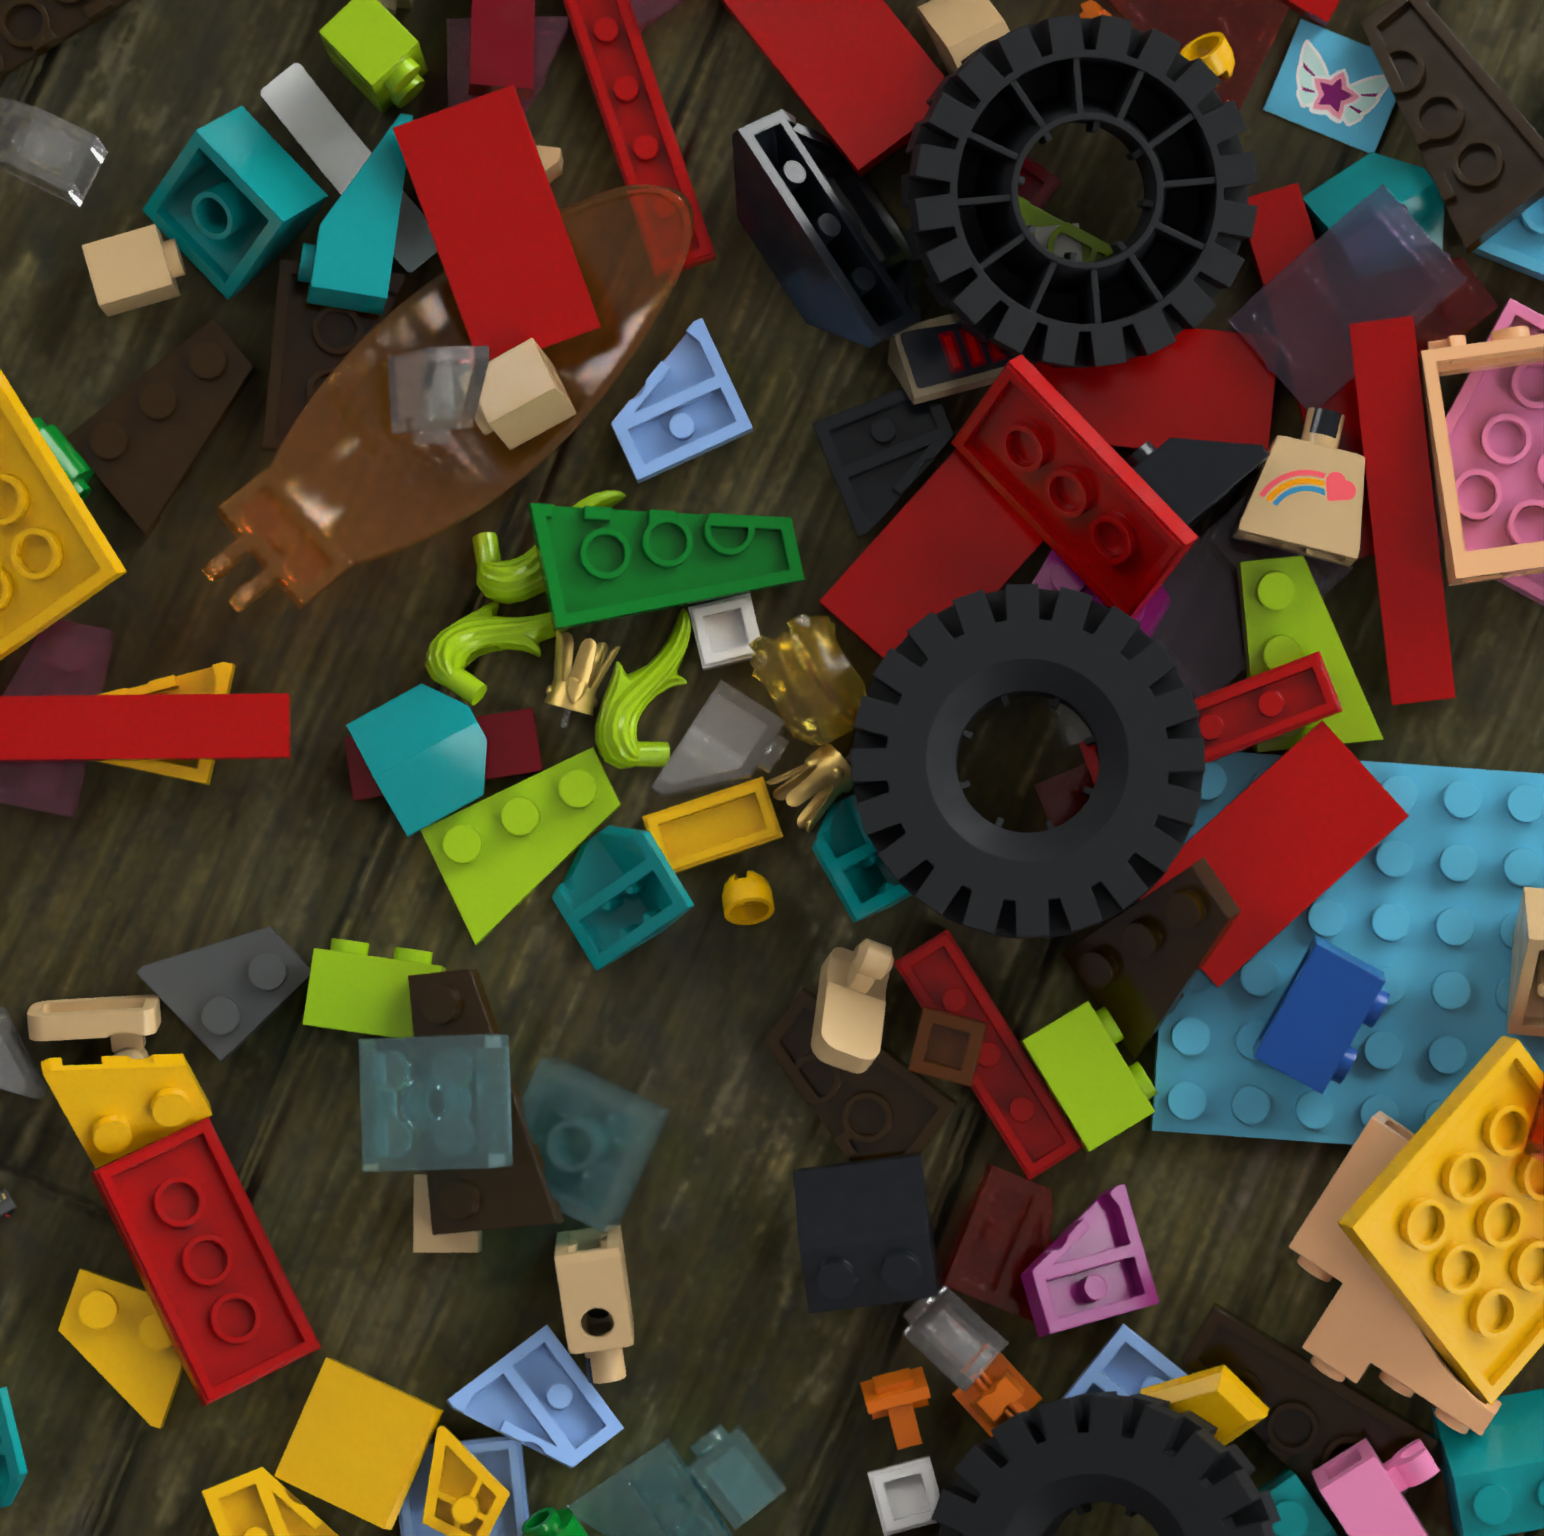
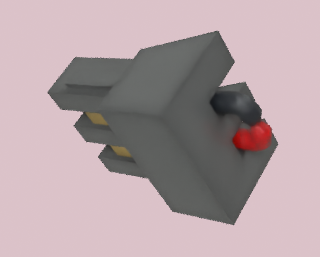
[0,1188,19,1217]

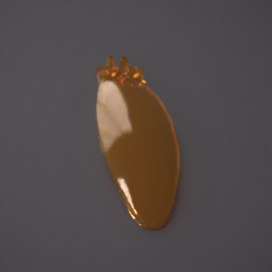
[202,184,693,612]

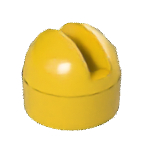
[1180,32,1235,87]
[722,870,775,925]

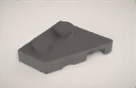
[136,926,311,1062]

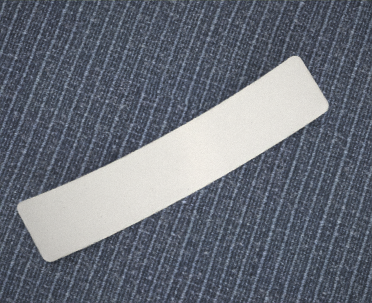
[261,63,438,272]

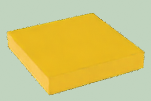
[274,1357,444,1530]

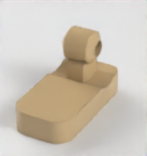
[811,938,894,1074]
[27,994,162,1059]

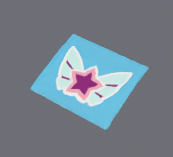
[1263,19,1396,153]

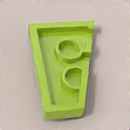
[1236,555,1383,753]
[421,747,621,946]

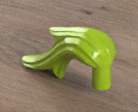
[472,490,626,604]
[425,601,569,706]
[595,608,691,769]

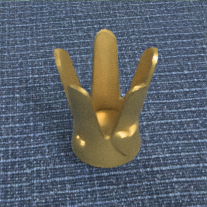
[544,630,621,728]
[766,743,854,833]

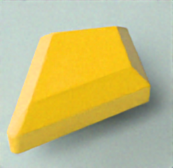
[1139,1364,1269,1446]
[422,1425,510,1536]

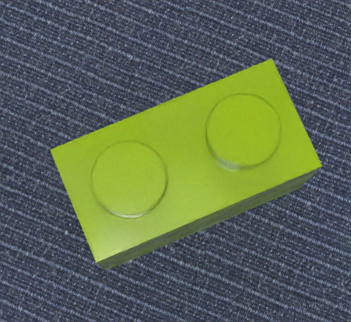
[319,0,428,114]
[303,938,446,1041]
[1019,1001,1157,1152]

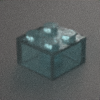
[359,1034,513,1172]
[522,1056,670,1232]

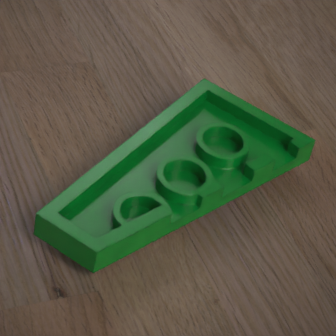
[527,503,805,631]

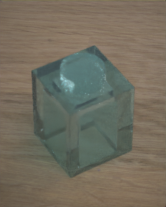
[687,1424,787,1530]

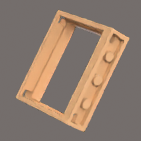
[1418,326,1544,586]

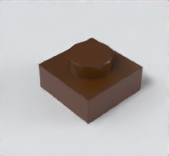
[908,1006,988,1087]

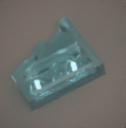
[565,1438,733,1536]

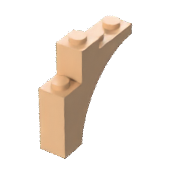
[1288,1110,1502,1436]

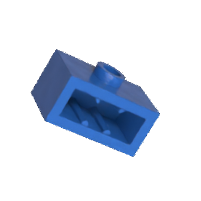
[1253,935,1390,1094]

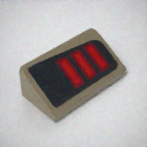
[888,313,1013,405]

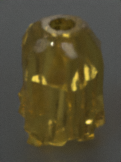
[748,614,866,746]

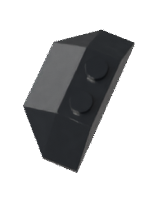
[732,109,921,348]

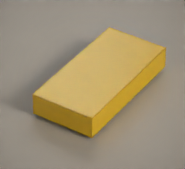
[642,776,783,874]

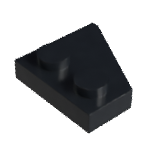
[812,387,954,539]

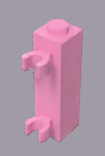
[1311,1438,1440,1536]

